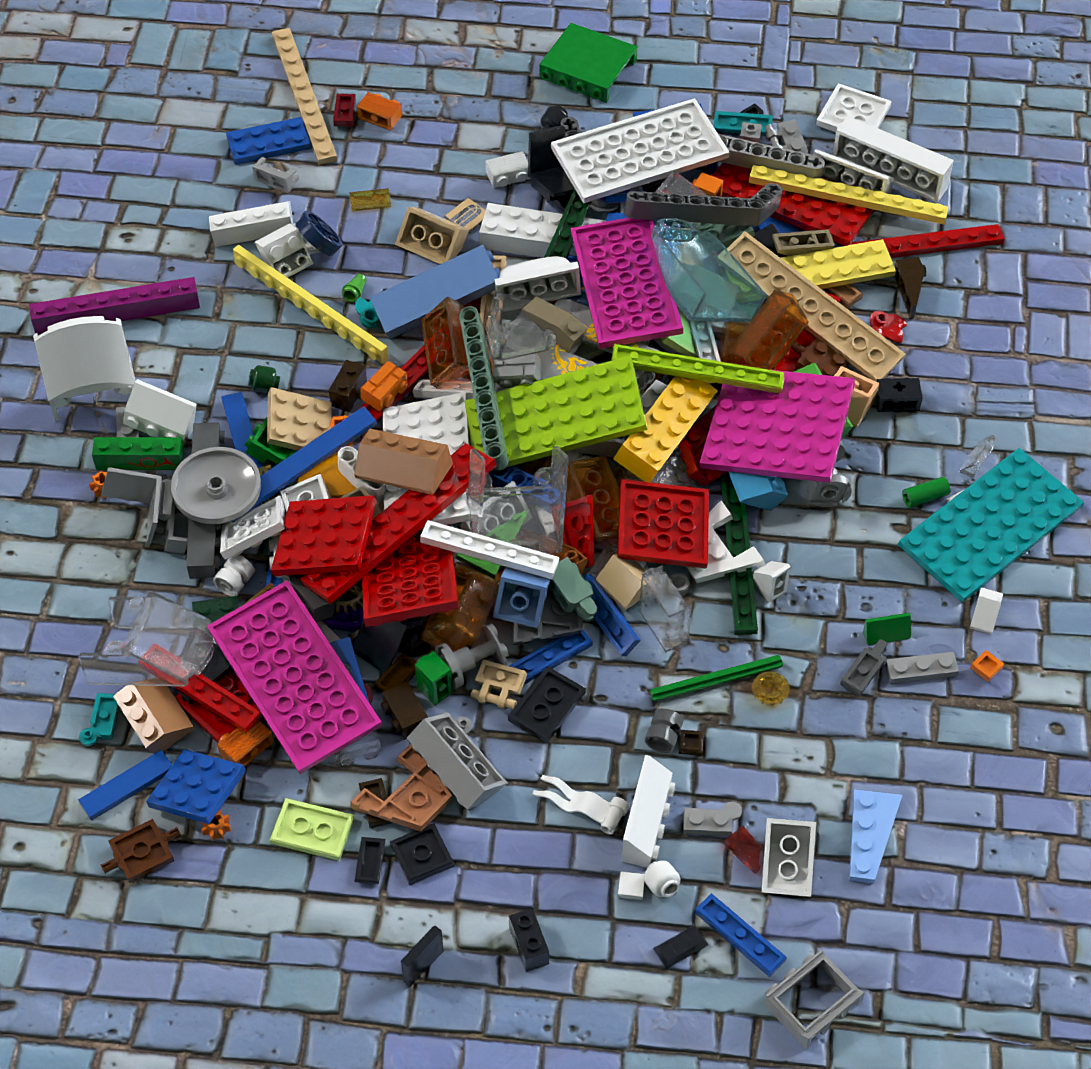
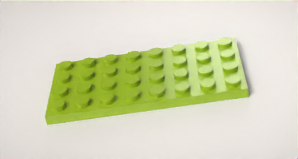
[464,356,648,471]

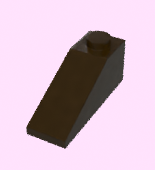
[894,257,926,319]

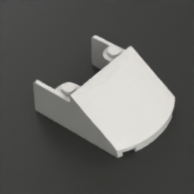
[33,316,136,421]

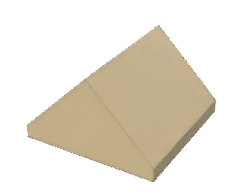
[596,554,660,611]

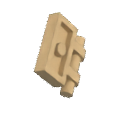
[471,660,527,709]

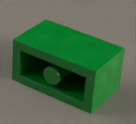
[415,651,453,706]

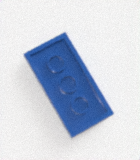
[226,117,311,165]

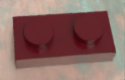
[333,93,356,127]

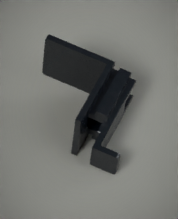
[528,125,575,211]
[352,615,436,673]

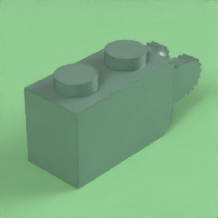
[548,557,597,622]

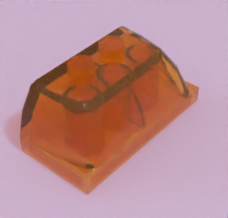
[421,297,470,388]
[559,456,620,545]
[420,561,500,652]

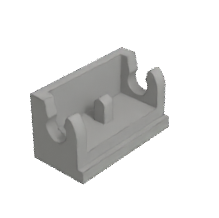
[252,157,299,193]

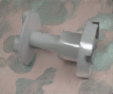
[807,440,852,507]
[435,624,509,689]

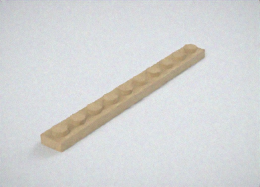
[272,28,337,165]

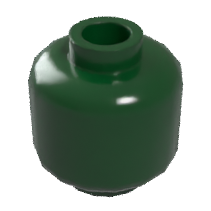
[248,365,280,394]

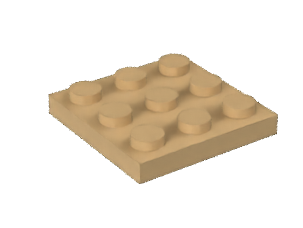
[267,387,332,451]

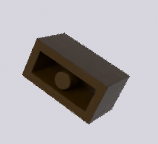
[328,360,367,412]
[381,681,428,740]

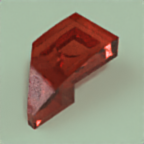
[723,826,761,874]

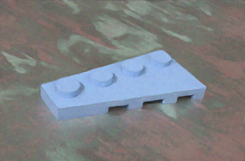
[849,790,902,884]

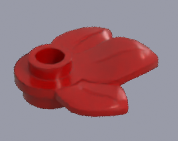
[869,311,907,343]

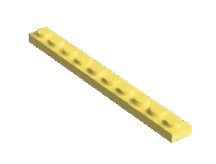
[749,165,948,225]
[233,245,389,364]

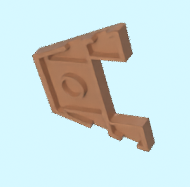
[351,743,452,832]

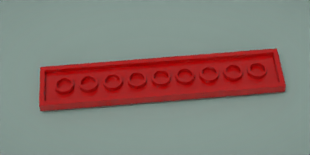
[300,443,497,604]

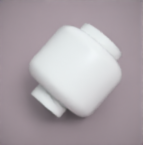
[644,861,681,897]

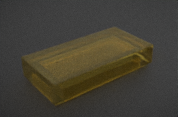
[349,188,391,211]

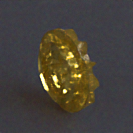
[752,671,790,706]

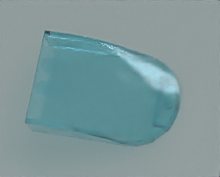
[651,218,767,322]

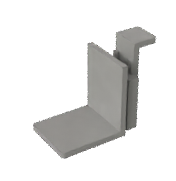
[101,468,188,554]

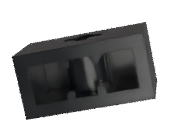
[875,377,923,412]
[509,908,549,972]

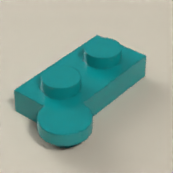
[79,693,120,746]

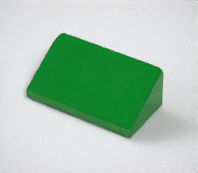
[863,613,911,646]

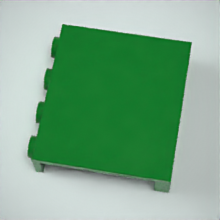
[539,23,638,103]

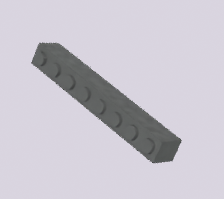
[186,422,225,579]

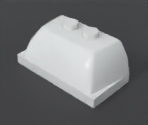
[494,256,581,312]

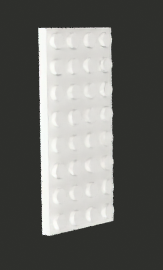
[551,98,730,203]
[383,392,474,530]

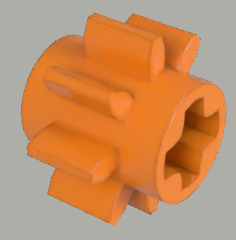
[89,471,107,499]
[201,809,231,841]

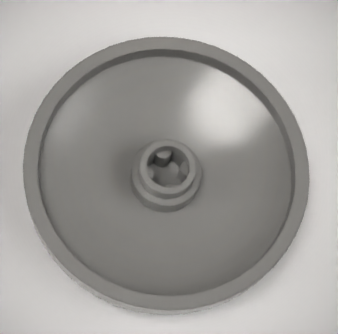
[171,447,261,524]

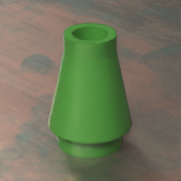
[342,274,367,302]

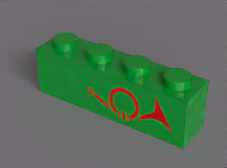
[92,437,185,470]

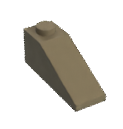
[772,229,835,256]
[521,297,588,353]

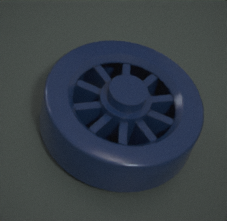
[295,211,342,256]

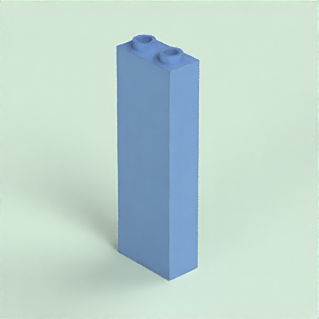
[370,245,500,339]

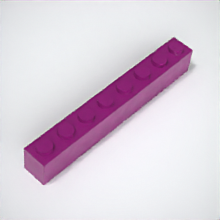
[29,277,200,335]

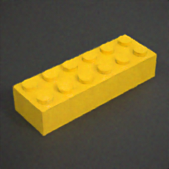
[613,376,718,482]

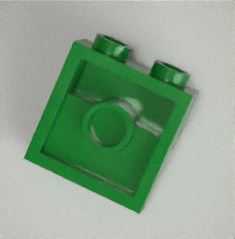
[244,417,297,465]

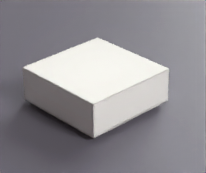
[618,872,644,900]

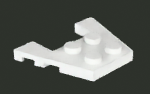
[685,501,765,583]

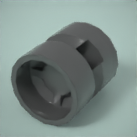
[645,708,684,753]

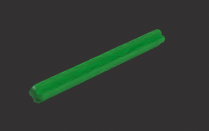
[650,655,783,702]

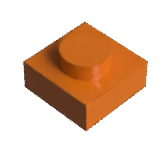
[970,650,1004,682]

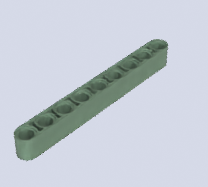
[459,306,509,471]

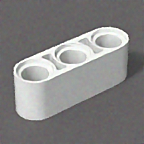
[338,446,386,503]

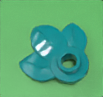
[355,297,381,328]

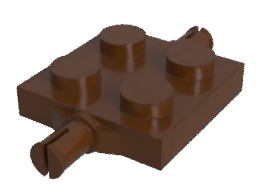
[790,338,849,376]
[100,819,181,883]

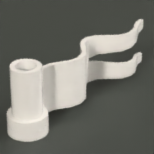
[532,775,630,834]

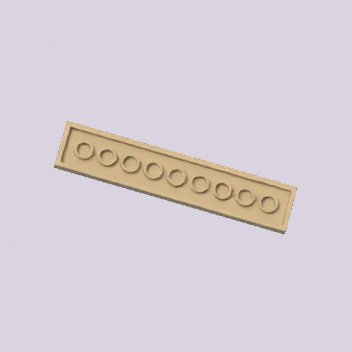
[718,231,906,382]

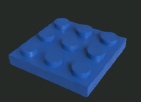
[146,749,246,824]

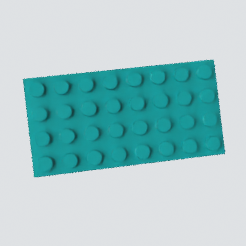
[898,448,1084,603]

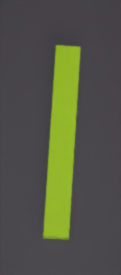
[611,344,784,394]

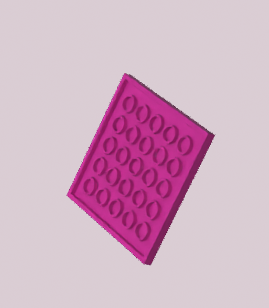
[700,370,855,483]

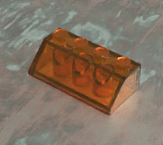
[727,290,809,370]

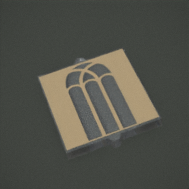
[444,197,486,234]

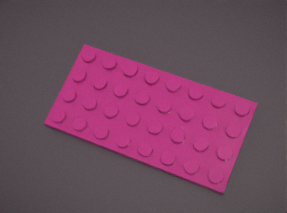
[571,218,683,349]
[207,580,382,774]

